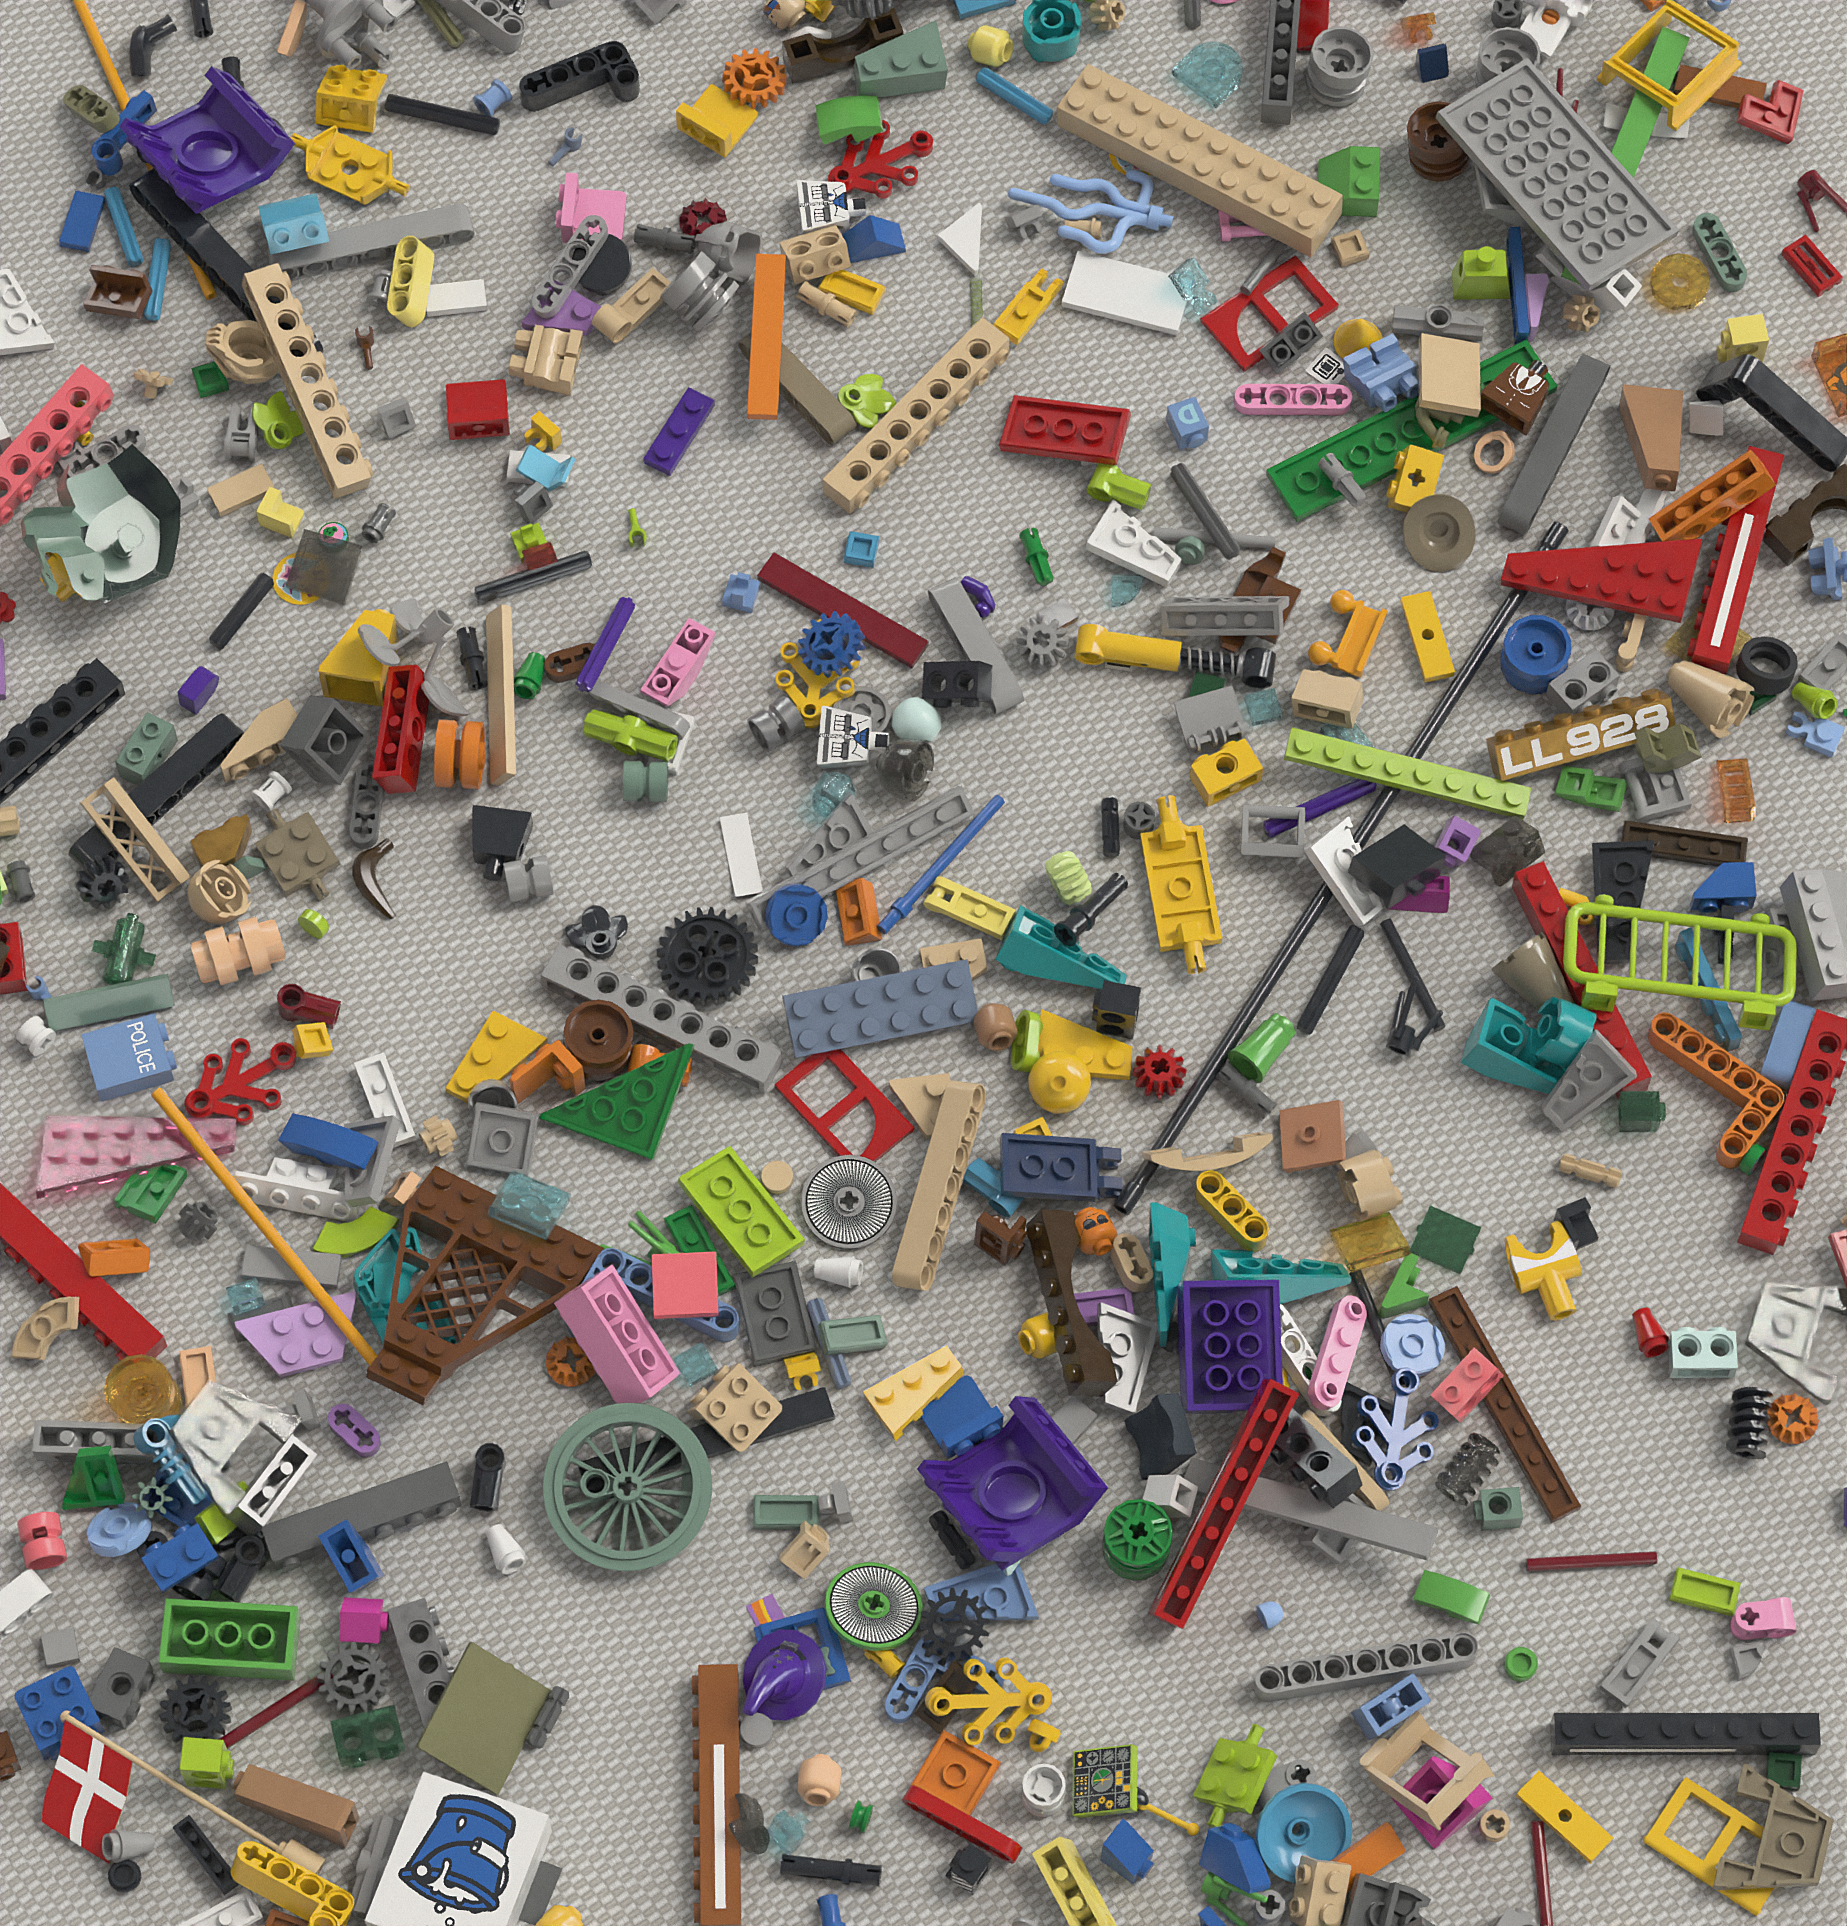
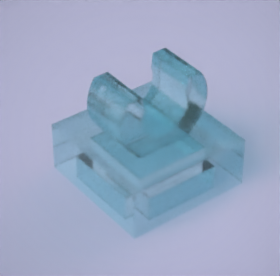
[766,1810,810,1855]

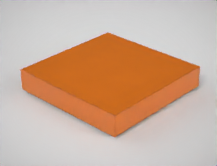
[911,1730,1001,1816]

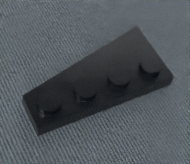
[1592,841,1655,964]

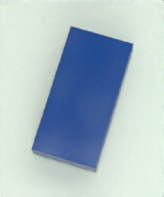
[59,190,105,252]

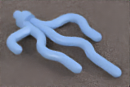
[1008,169,1174,254]

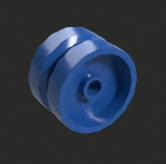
[1500,615,1571,694]

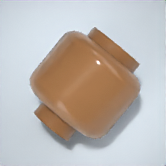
[973,1003,1018,1051]

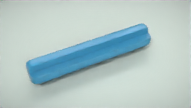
[976,67,1053,125]
[104,186,144,267]
[143,238,171,321]

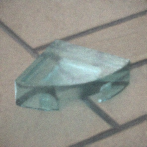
[1111,575,1143,607]

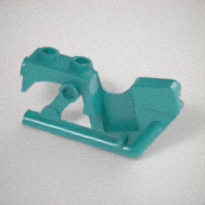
[353,1228,464,1344]

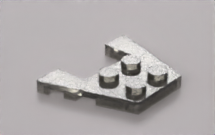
[1745,1283,1847,1405]
[168,1380,303,1517]

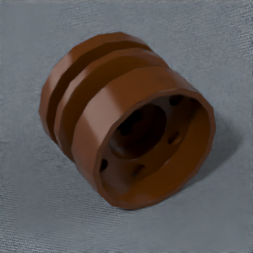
[1407,101,1470,182]

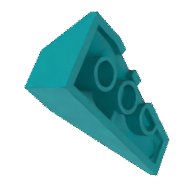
[995,905,1127,989]
[1460,997,1567,1094]
[1148,1202,1196,1347]
[1210,1249,1351,1304]

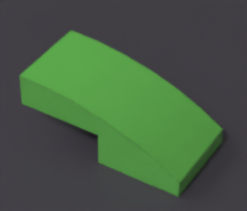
[1555,766,1627,812]
[1413,1570,1491,1624]

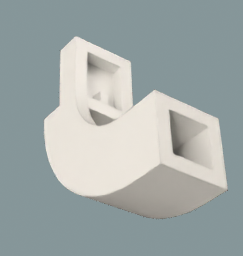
[1535,244,1642,311]

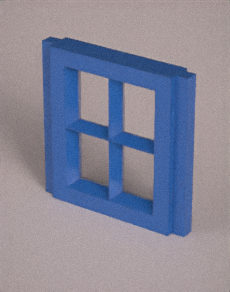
[753,1607,851,1690]

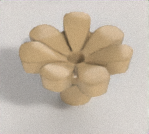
[134,369,174,399]

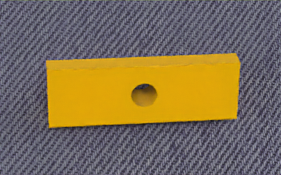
[1400,591,1455,683]
[1516,1770,1613,1864]

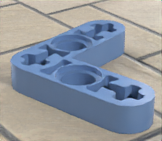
[885,1636,1004,1723]

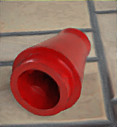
[1632,1307,1669,1358]

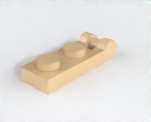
[1615,614,1647,672]

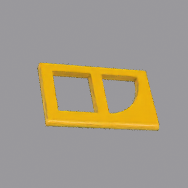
[1643,1776,1774,1916]

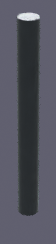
[1380,918,1446,1032]
[1349,1269,1406,1388]

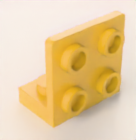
[315,65,387,133]
[676,84,758,158]

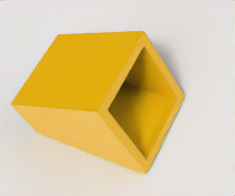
[318,609,399,707]

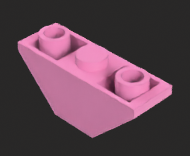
[640,618,715,707]

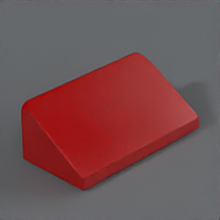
[1297,0,1330,51]

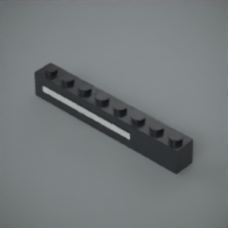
[1550,1713,1821,1755]

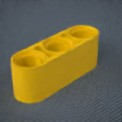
[1195,1170,1269,1252]

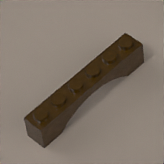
[1026,1209,1118,1397]

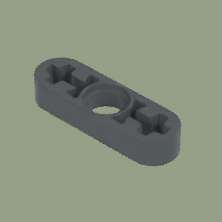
[349,761,384,849]

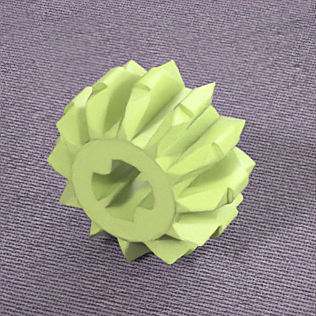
[1045,851,1092,905]

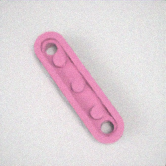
[1308,1295,1367,1410]

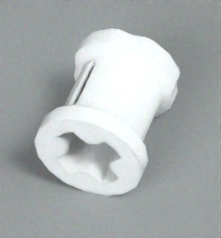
[250,771,292,812]

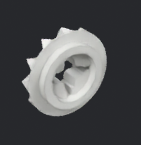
[1566,599,1615,630]

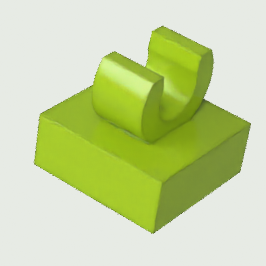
[510,523,550,563]

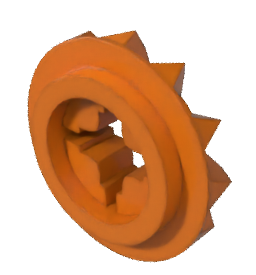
[546,1336,595,1387]
[1767,1393,1819,1444]

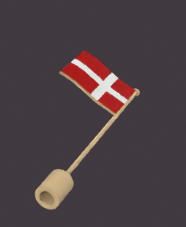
[42,1711,326,1875]

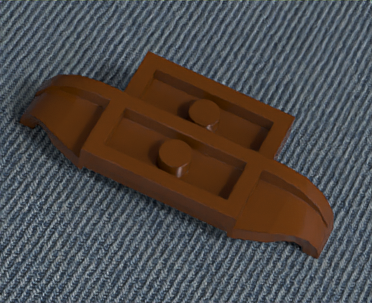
[1218,547,1302,655]

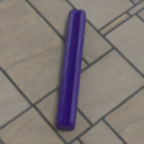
[575,597,635,692]
[1263,779,1377,838]

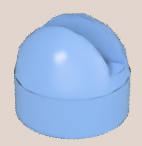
[1256,1601,1283,1630]

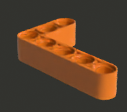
[1648,1012,1784,1169]

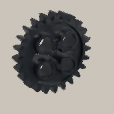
[656,907,759,1006]

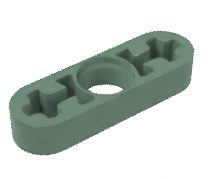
[1692,213,1747,292]

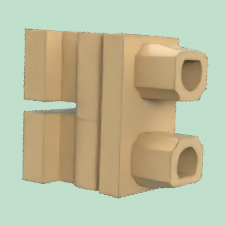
[509,324,583,396]

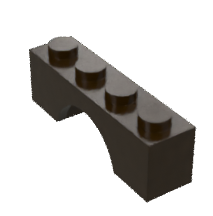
[782,8,904,84]
[1763,463,1847,567]

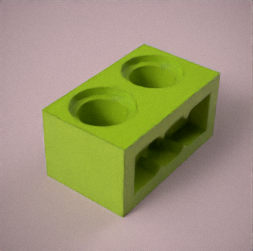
[179,1737,235,1789]

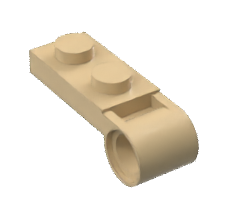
[591,267,671,344]

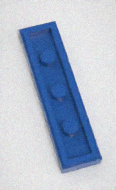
[1506,227,1529,345]

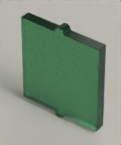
[1409,1205,1482,1275]

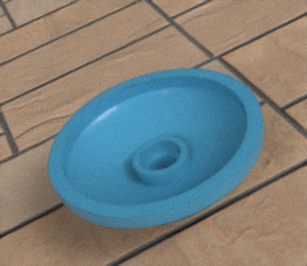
[1256,1783,1352,1883]

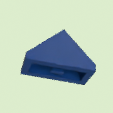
[842,215,906,263]

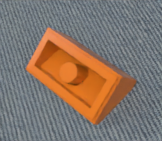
[835,878,882,946]
[78,1238,151,1276]

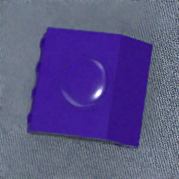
[119,66,295,214]
[917,1396,1108,1571]

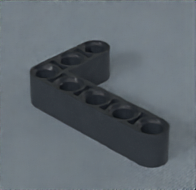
[1696,354,1847,472]

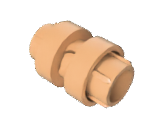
[190,916,286,986]

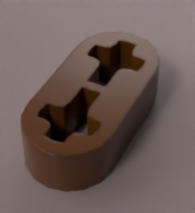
[545,643,595,683]

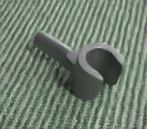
[85,154,112,189]

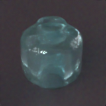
[810,772,856,818]

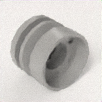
[1305,27,1374,106]
[1475,27,1541,88]
[660,251,739,332]

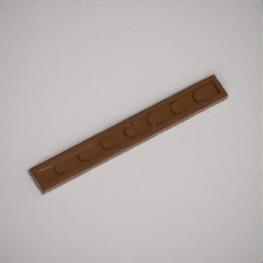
[1428,1286,1581,1523]

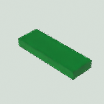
[664,1205,736,1297]

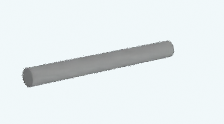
[1153,527,1276,549]

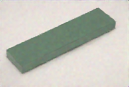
[43,973,175,1031]

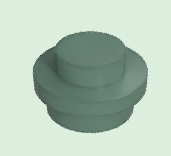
[1175,536,1205,565]

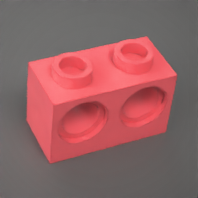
[1431,1347,1504,1423]

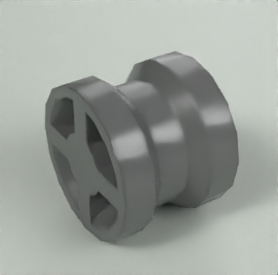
[1491,0,1522,29]
[1123,802,1155,840]

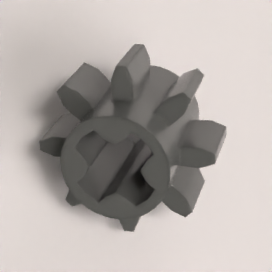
[178,1201,218,1241]

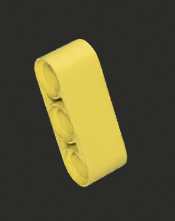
[387,235,434,327]

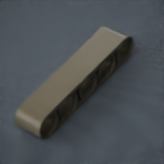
[738,332,857,445]

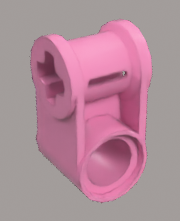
[1730,1597,1797,1641]

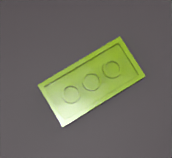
[678,1146,805,1278]

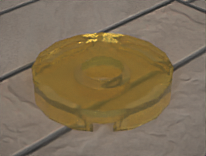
[1650,253,1710,310]

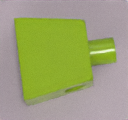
[1452,246,1510,300]

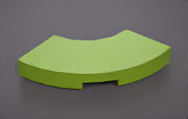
[313,1206,399,1258]

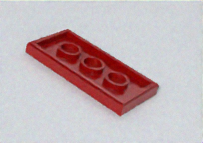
[999,395,1131,465]

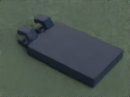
[999,1133,1123,1202]

